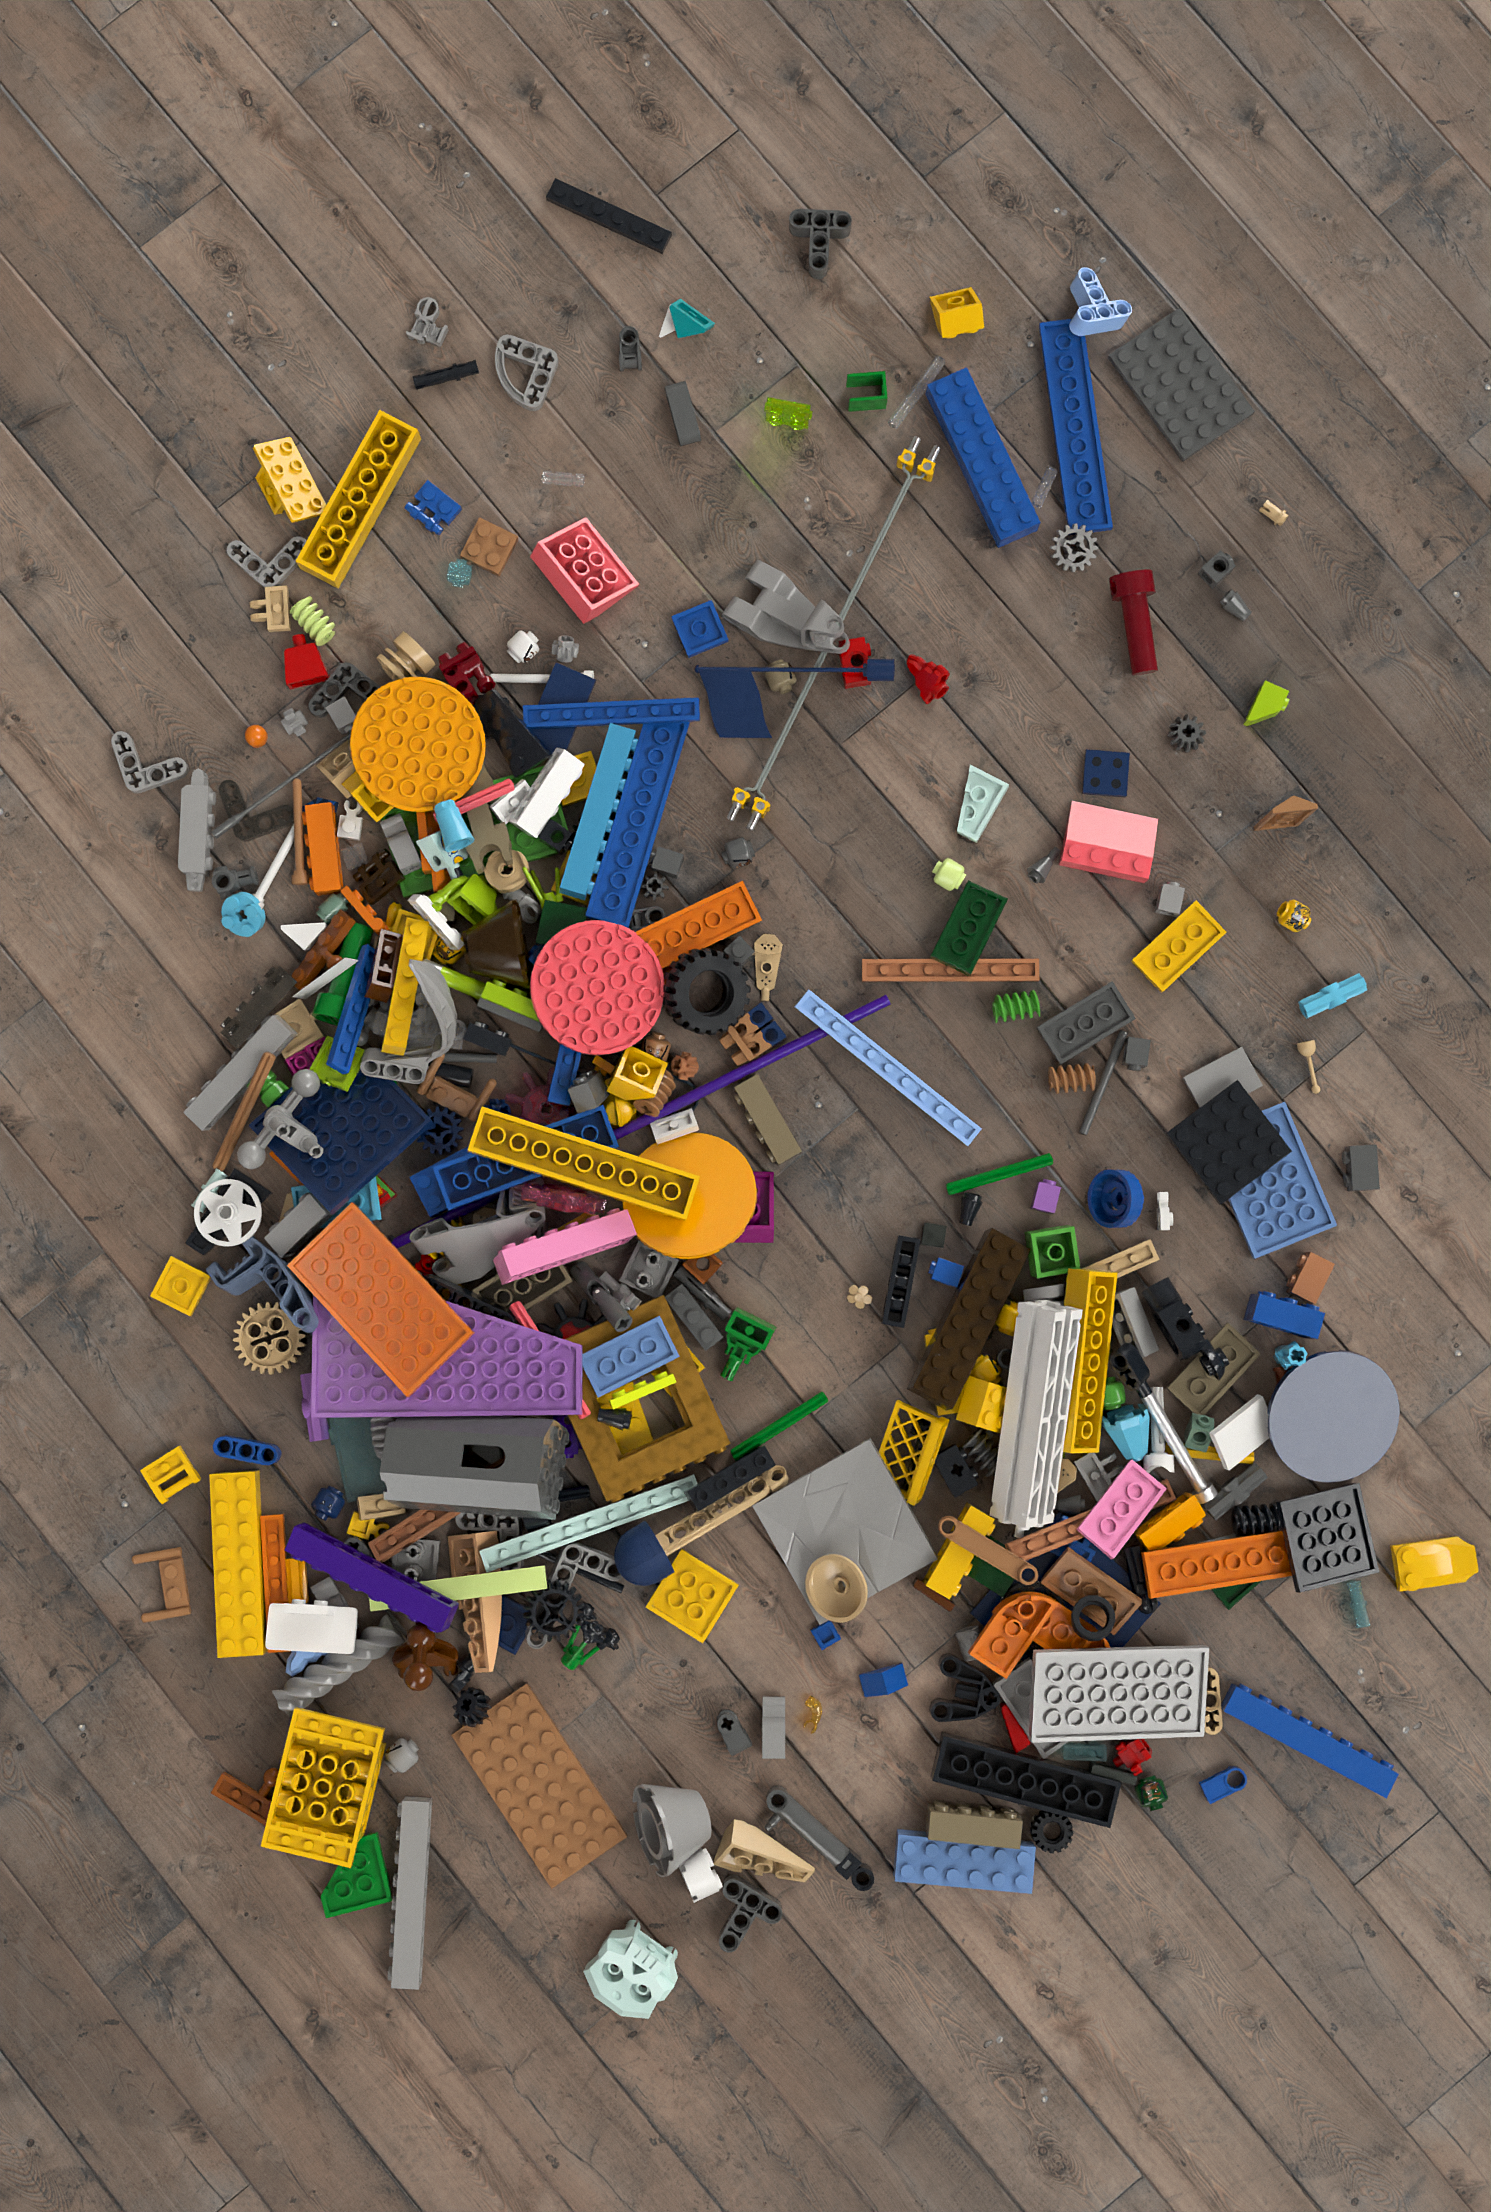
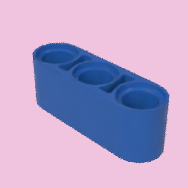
[213,1435,281,1465]

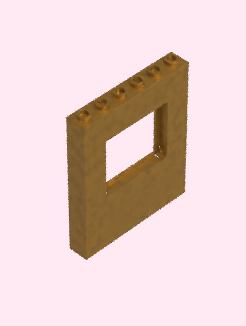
[564,1295,731,1503]

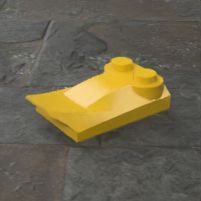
[1390,1536,1479,1592]

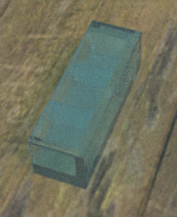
[1062,1743,1107,1761]

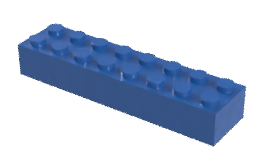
[925,367,1041,548]
[432,1105,619,1211]

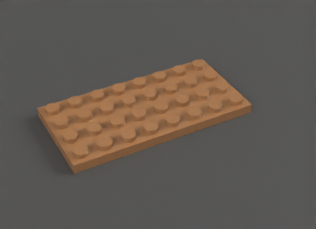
[451,1682,628,1889]

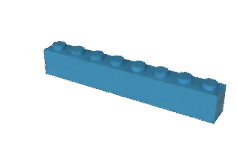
[559,723,638,900]

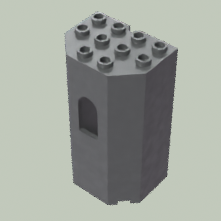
[380,1416,569,1520]

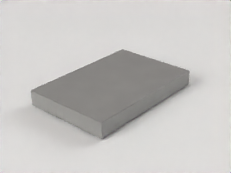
[1182,1047,1263,1108]

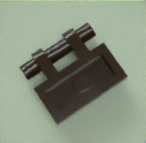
[353,849,405,905]

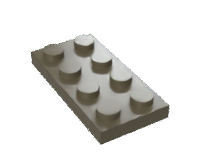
[1166,1323,1261,1415]

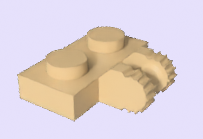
[250,585,291,632]

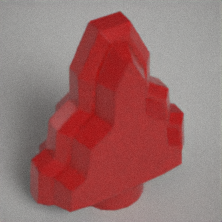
[906,654,950,704]

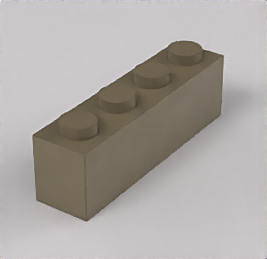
[733,1074,802,1166]

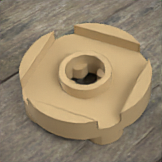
[484,850,530,893]

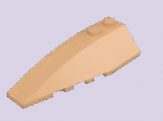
[448,1531,502,1673]

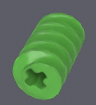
[992,990,1040,1023]

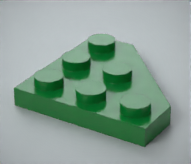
[320,1832,393,1918]

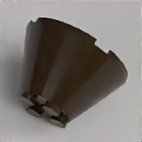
[462,899,531,989]

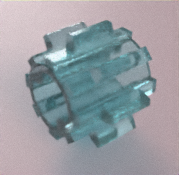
[447,559,473,588]

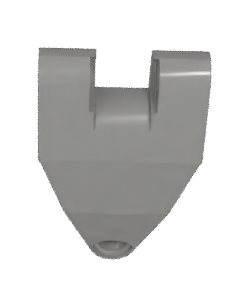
[722,560,850,654]
[409,1177,545,1285]

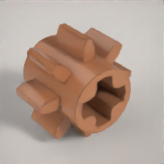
[671,1052,699,1080]

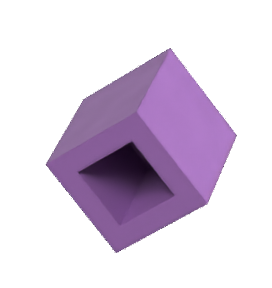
[1030,1179,1061,1214]

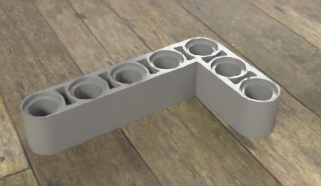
[525,1541,622,1649]

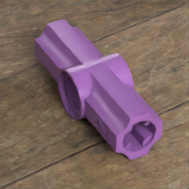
[300,1373,330,1442]

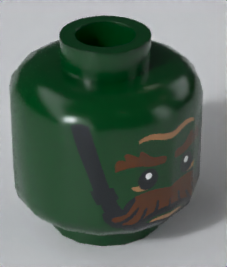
[1135,1775,1168,1812]

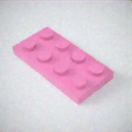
[1076,1459,1167,1559]

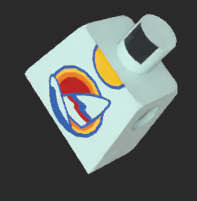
[416,830,468,880]

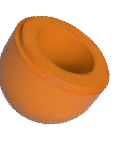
[245,725,268,748]

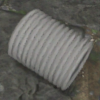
[955,1626,980,1661]

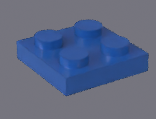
[671,600,729,658]

